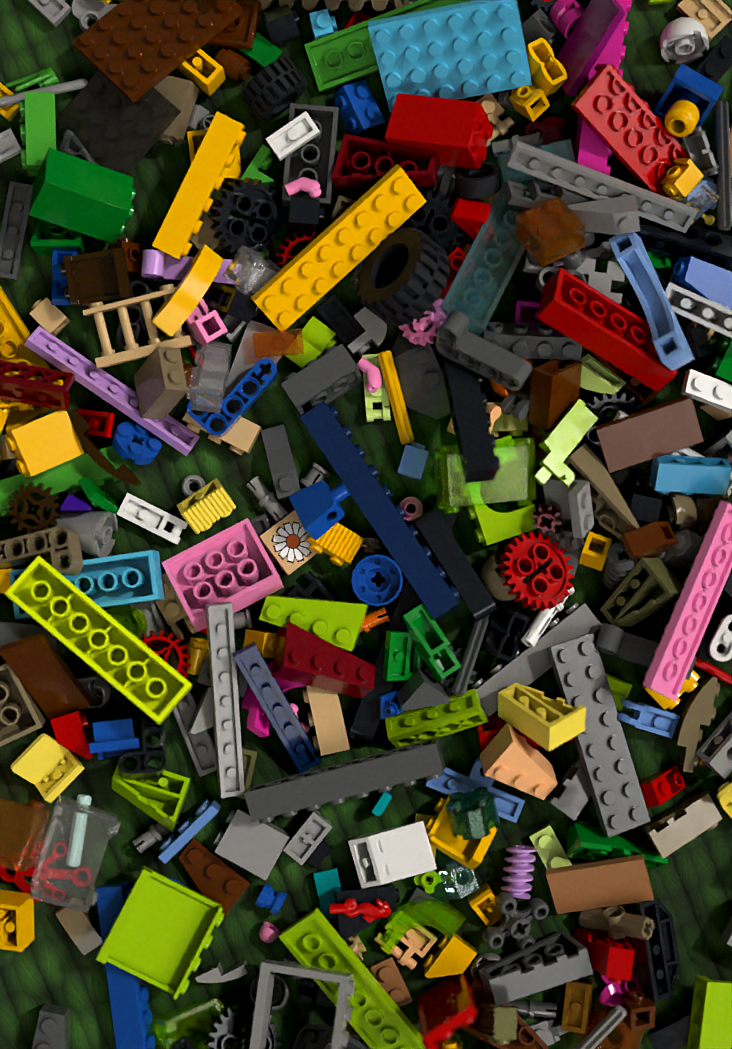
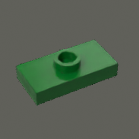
[78,476,119,514]

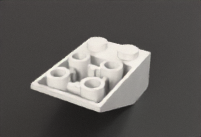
[348,821,437,888]

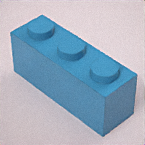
[649,455,732,497]

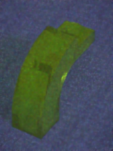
[380,899,465,955]

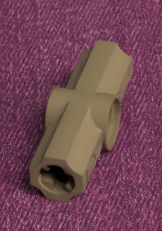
[579,906,654,940]

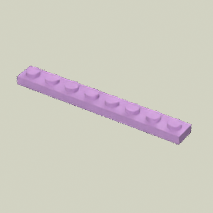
[24,326,200,456]

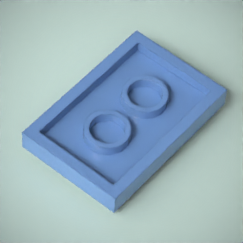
[158,798,222,864]

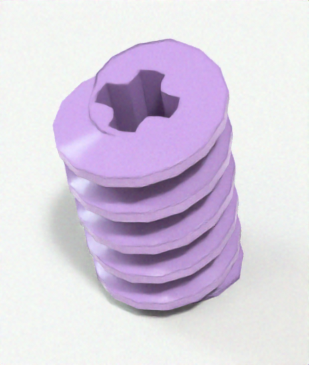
[500,845,537,899]

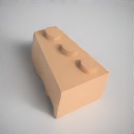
[480,722,558,800]

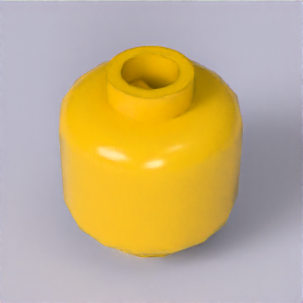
[664,100,700,137]

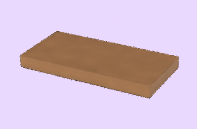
[546,854,654,914]

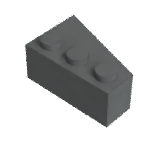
[546,752,591,821]

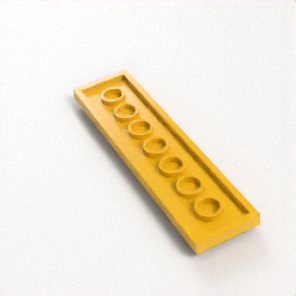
[251,165,427,333]

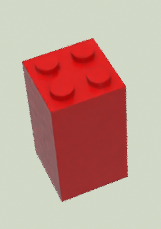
[385,93,493,170]

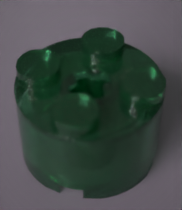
[446,787,500,840]

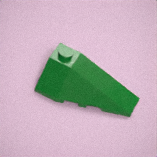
[566,821,668,869]

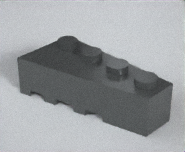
[478,930,593,1006]
[32,1003,70,1049]

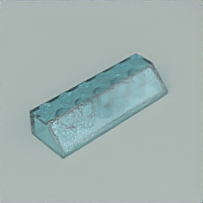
[440,188,543,336]

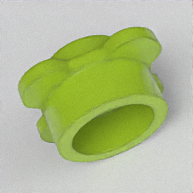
[414,870,443,894]

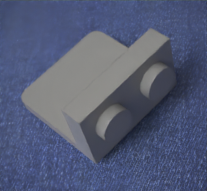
[543,477,594,539]

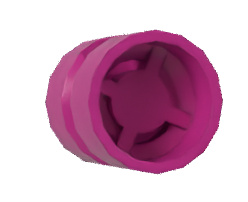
[549,0,585,39]

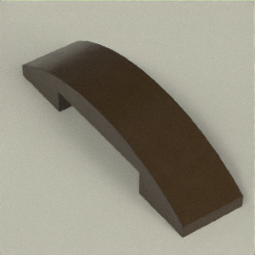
[70,409,142,486]

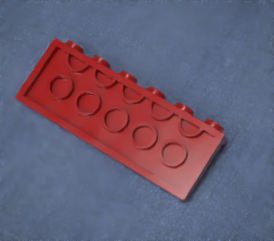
[570,63,689,199]
[417,972,477,1049]

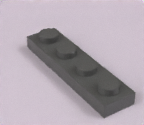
[0,181,33,281]

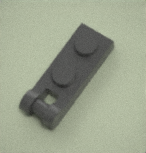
[500,361,544,421]

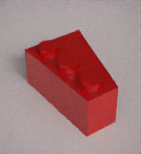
[574,928,635,983]

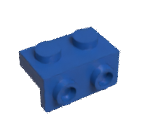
[333,80,386,136]

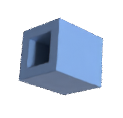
[397,442,429,481]

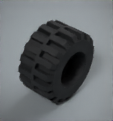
[242,57,308,121]

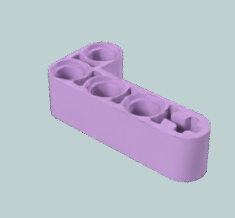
[141,249,239,287]

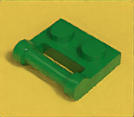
[383,630,424,681]

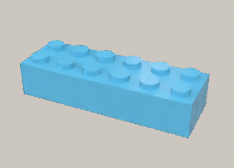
[9,550,165,620]

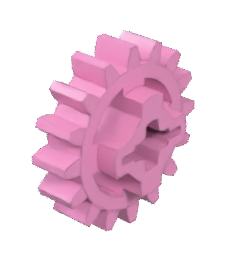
[398,298,450,346]

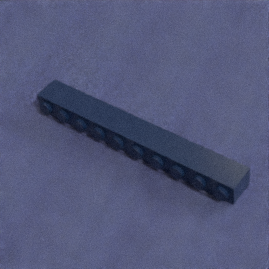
[300,401,461,620]

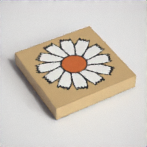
[259,509,317,576]

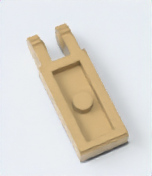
[155,572,197,641]

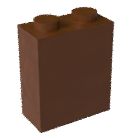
[528,359,582,430]

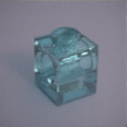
[439,860,480,899]

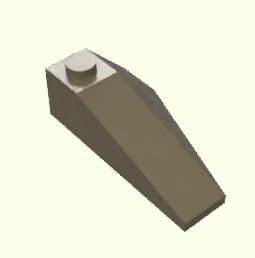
[550,443,640,540]

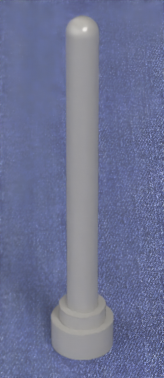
[0,78,88,107]

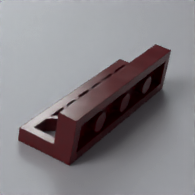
[0,360,75,411]

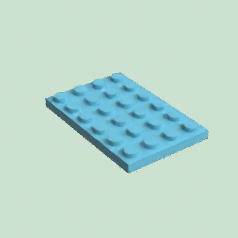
[368,0,532,112]

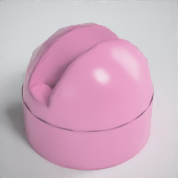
[259,922,281,943]

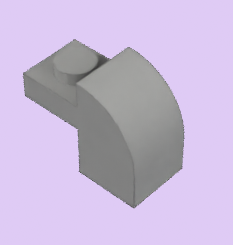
[347,307,387,356]

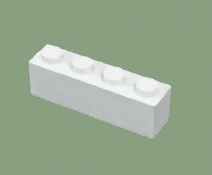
[665,282,732,338]

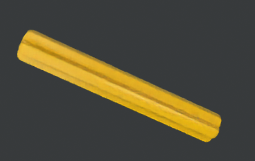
[377,350,415,445]

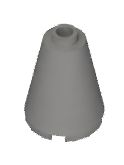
[49,511,118,558]

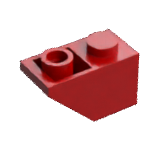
[50,710,96,759]
[639,765,686,808]

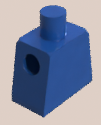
[289,480,351,540]

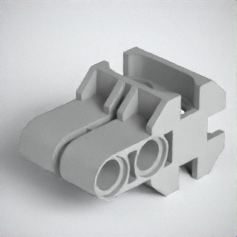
[534,258,625,304]

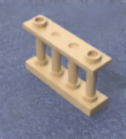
[82,284,195,368]

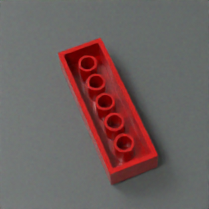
[537,268,677,392]

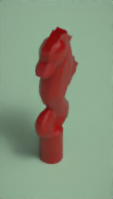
[329,898,392,923]

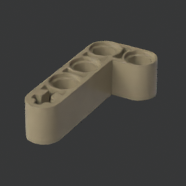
[0,526,83,576]

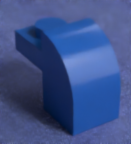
[52,249,77,306]

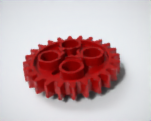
[498,532,574,611]

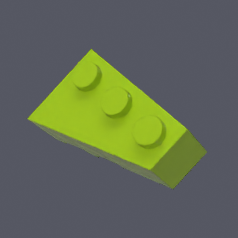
[112,756,191,833]

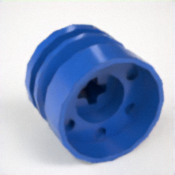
[351,554,404,606]

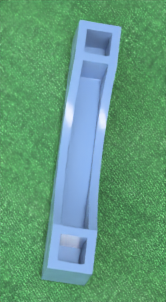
[608,232,694,371]

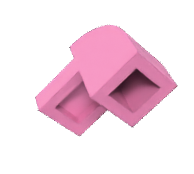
[185,298,228,345]

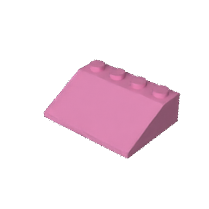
[161,518,284,632]

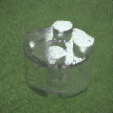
[223,246,281,295]

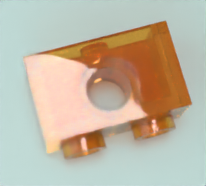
[585,1008,644,1049]

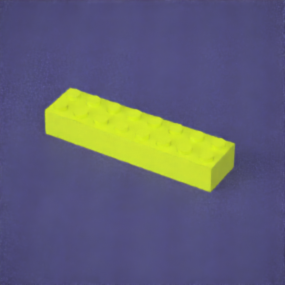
[5,556,192,725]

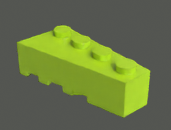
[259,595,369,651]

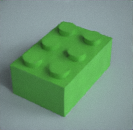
[20,92,56,177]

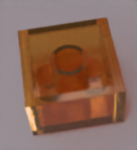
[516,197,585,267]

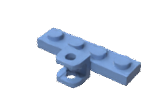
[426,757,525,823]

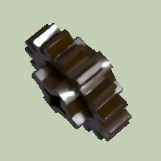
[7,482,62,534]

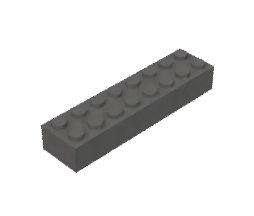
[244,737,445,824]

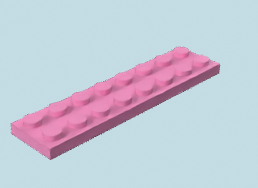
[643,501,732,701]

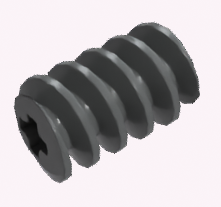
[603,542,638,591]

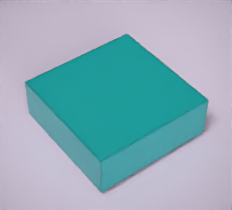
[371,791,392,817]

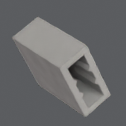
[213,806,290,881]

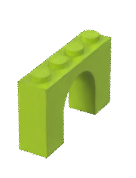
[451,435,539,547]

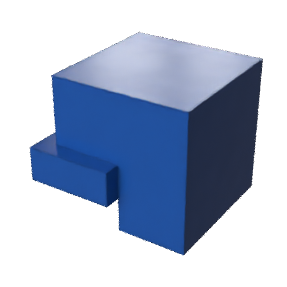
[89,715,141,760]

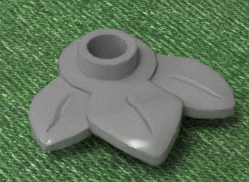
[72,0,118,32]

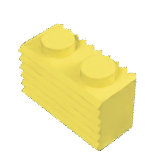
[176,478,236,534]

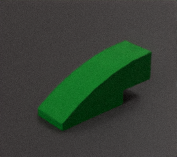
[402,603,462,683]

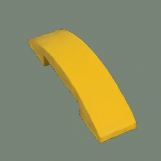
[151,244,223,337]

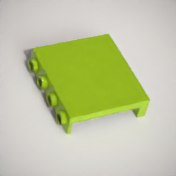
[96,865,225,999]
[687,975,732,1049]

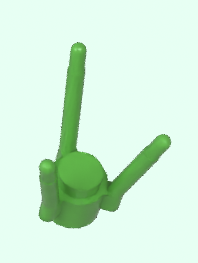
[5,67,60,123]

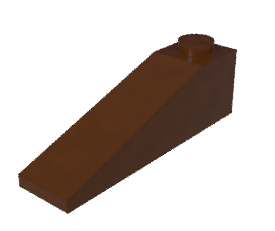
[458,977,548,1049]

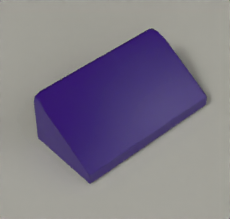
[60,494,97,511]

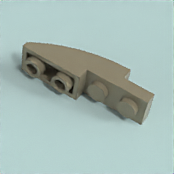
[673,675,720,773]

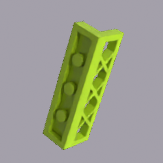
[385,688,489,748]

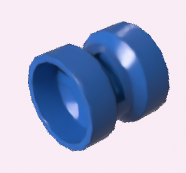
[254,883,287,916]

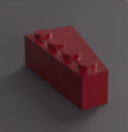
[331,134,441,190]
[272,621,375,699]

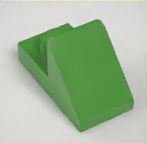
[240,145,275,187]

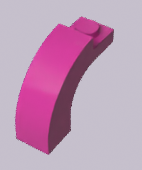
[242,661,307,737]

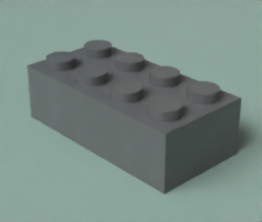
[282,103,339,210]

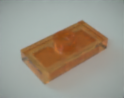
[253,328,304,358]

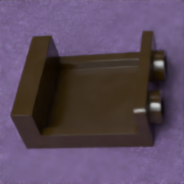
[60,248,132,306]

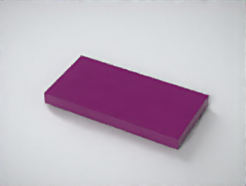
[556,0,625,97]

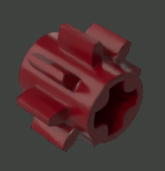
[532,502,563,534]

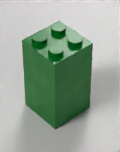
[29,148,136,244]

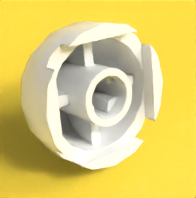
[660,17,709,64]

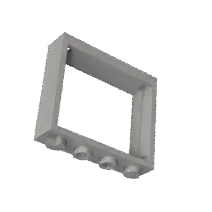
[249,959,355,1049]

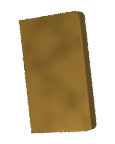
[561,978,594,1034]

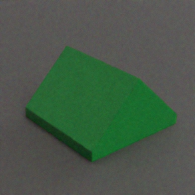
[31,219,86,256]

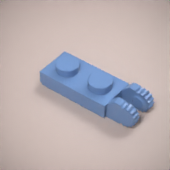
[617,698,681,738]

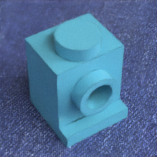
[309,9,337,40]

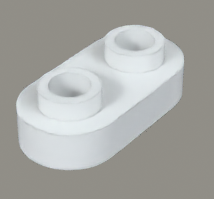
[708,614,732,661]

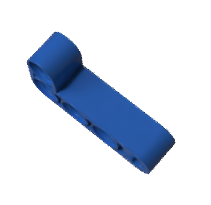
[187,358,278,437]

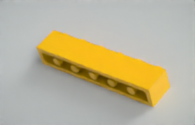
[152,111,246,260]

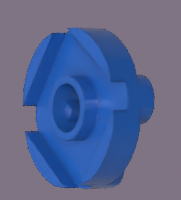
[112,421,162,465]

